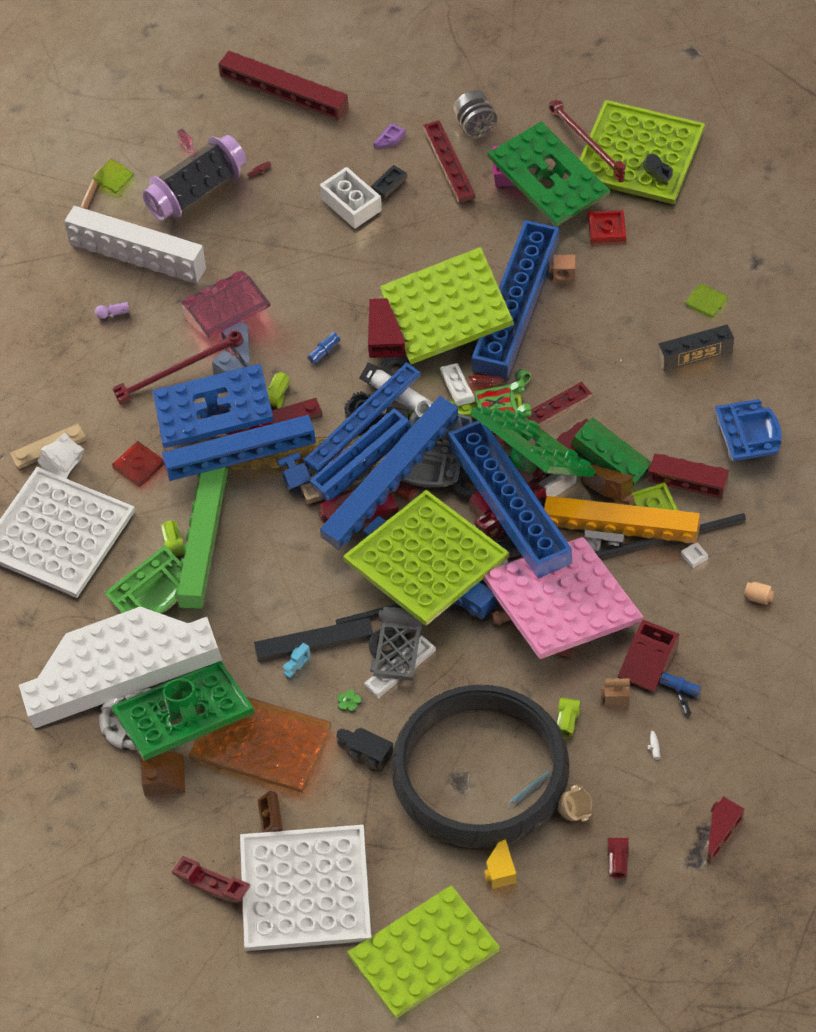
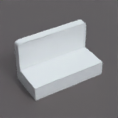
[538,474,577,497]

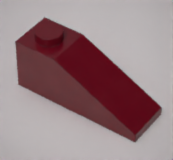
[707,796,745,864]

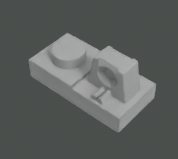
[584,530,625,551]

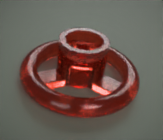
[467,375,504,391]

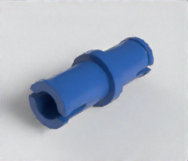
[307,332,341,364]
[659,672,702,698]

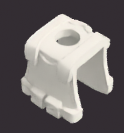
[37,433,84,479]

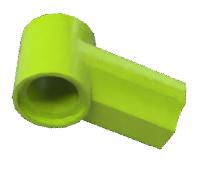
[267,372,290,409]
[161,520,184,556]
[557,697,581,738]

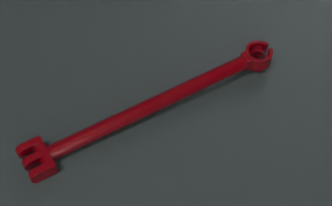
[549,100,626,182]
[112,330,244,404]

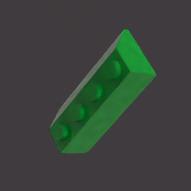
[570,417,652,487]

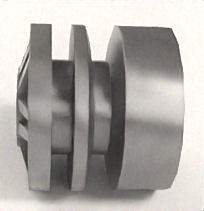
[453,90,498,137]

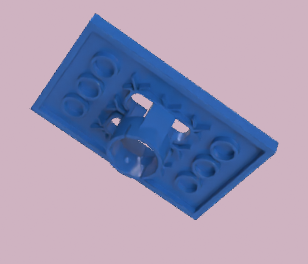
[152,364,274,448]

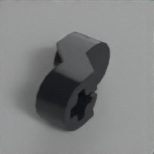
[643,154,673,184]

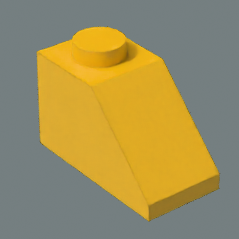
[484,839,516,889]

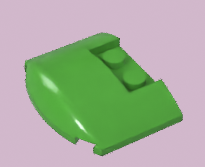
[104,545,182,614]

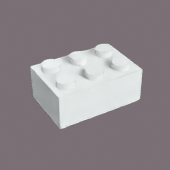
[320,167,382,229]

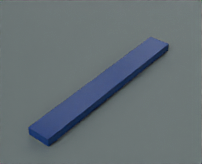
[304,362,421,473]

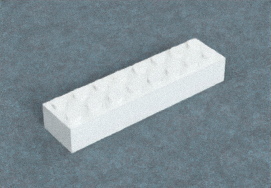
[65,206,206,284]

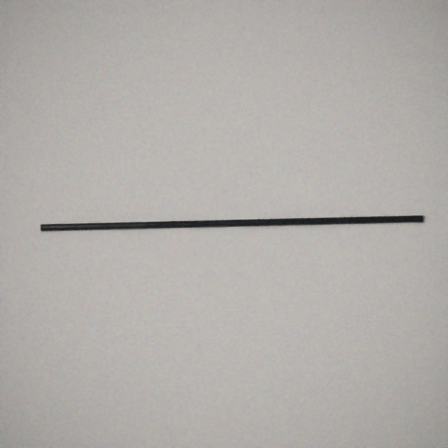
[335,513,746,625]

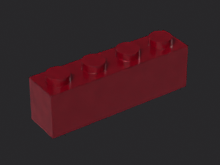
[648,453,729,499]

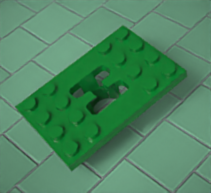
[487,121,610,227]
[470,406,596,477]
[111,661,254,761]

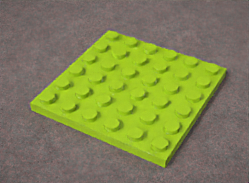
[580,100,705,204]
[380,247,514,364]
[343,490,509,626]

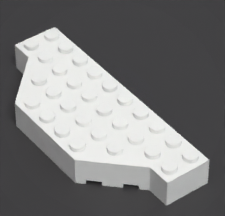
[19,607,222,729]

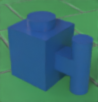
[277,452,312,491]

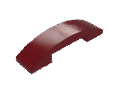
[172,856,251,902]

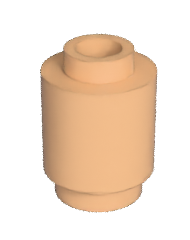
[744,581,775,605]

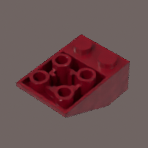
[618,620,679,693]

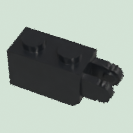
[336,728,394,771]

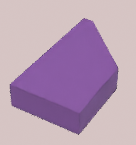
[373,123,406,148]

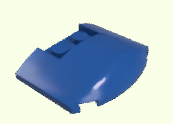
[715,399,782,461]

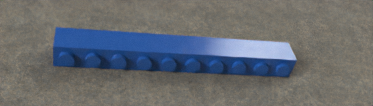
[320,395,459,550]

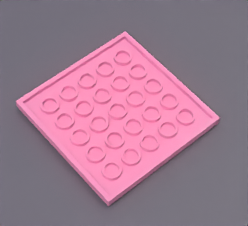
[483,537,643,659]

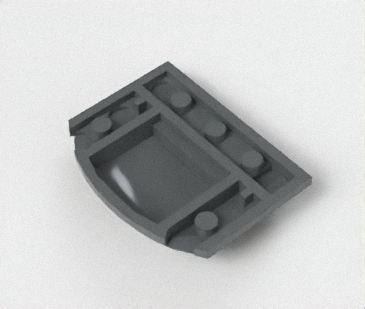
[385,440,461,488]

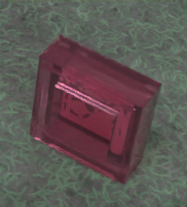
[177,128,194,153]

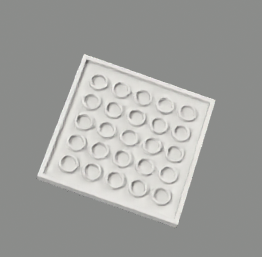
[0,467,135,598]
[240,825,371,951]

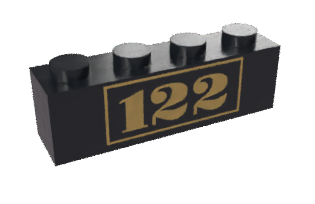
[657,324,734,371]

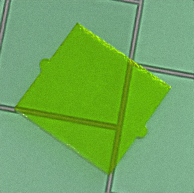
[92,158,134,194]
[685,283,728,318]

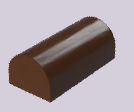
[257,790,283,833]

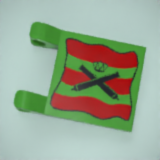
[474,380,531,417]

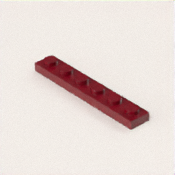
[423,120,475,203]

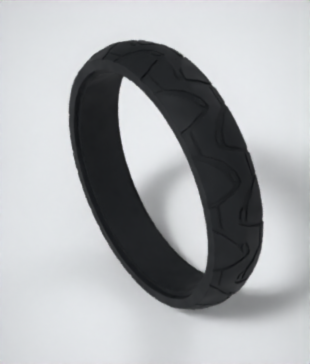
[391,684,570,848]

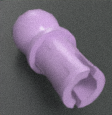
[95,301,130,319]

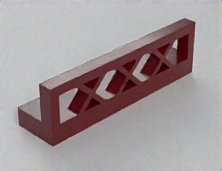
[474,481,547,540]

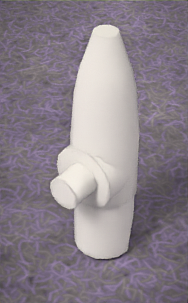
[647,731,660,760]

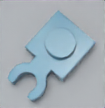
[283,643,311,678]

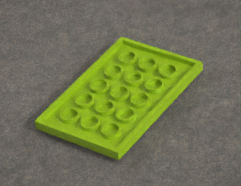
[347,885,500,1019]

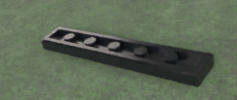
[254,618,373,662]

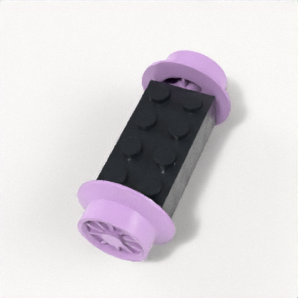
[142,135,247,221]

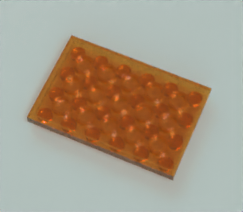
[189,696,331,793]

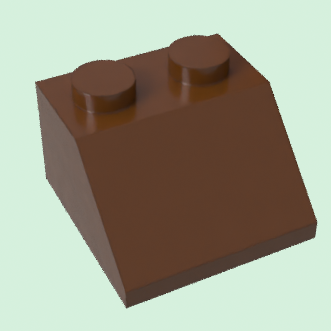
[141,750,185,796]

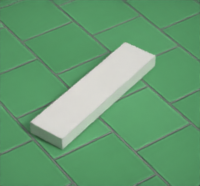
[364,636,436,699]

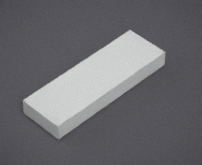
[440,363,475,406]

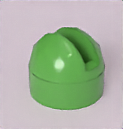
[515,369,531,384]

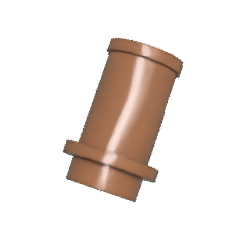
[491,610,511,626]

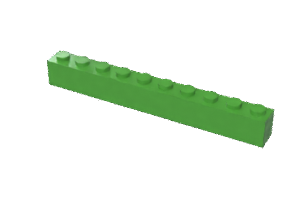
[175,466,229,609]

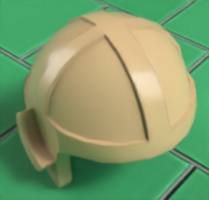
[557,784,592,822]

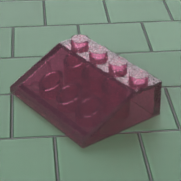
[179,271,271,338]

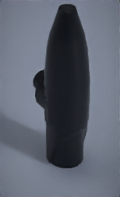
[677,691,691,717]

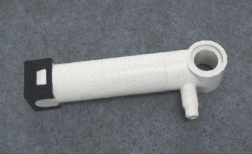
[359,362,434,427]

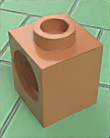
[550,255,575,280]

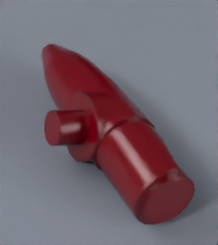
[246,161,271,177]

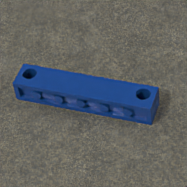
[310,408,411,501]

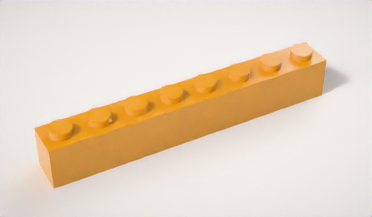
[544,496,700,543]

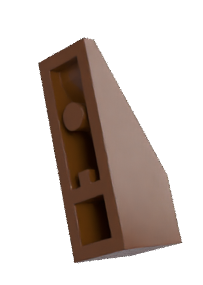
[581,464,633,501]

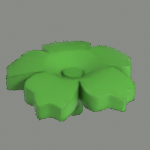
[337,689,361,712]

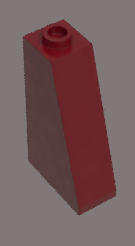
[368,298,406,358]
[318,490,399,524]

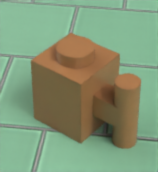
[601,678,630,707]

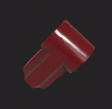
[608,838,629,879]

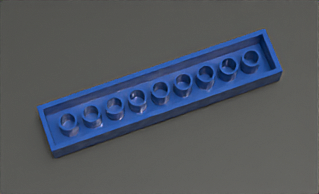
[472,220,559,379]
[448,421,572,579]

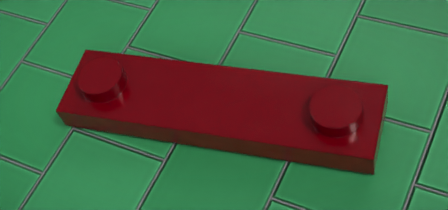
[250,398,322,430]

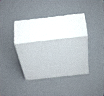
[681,543,708,569]

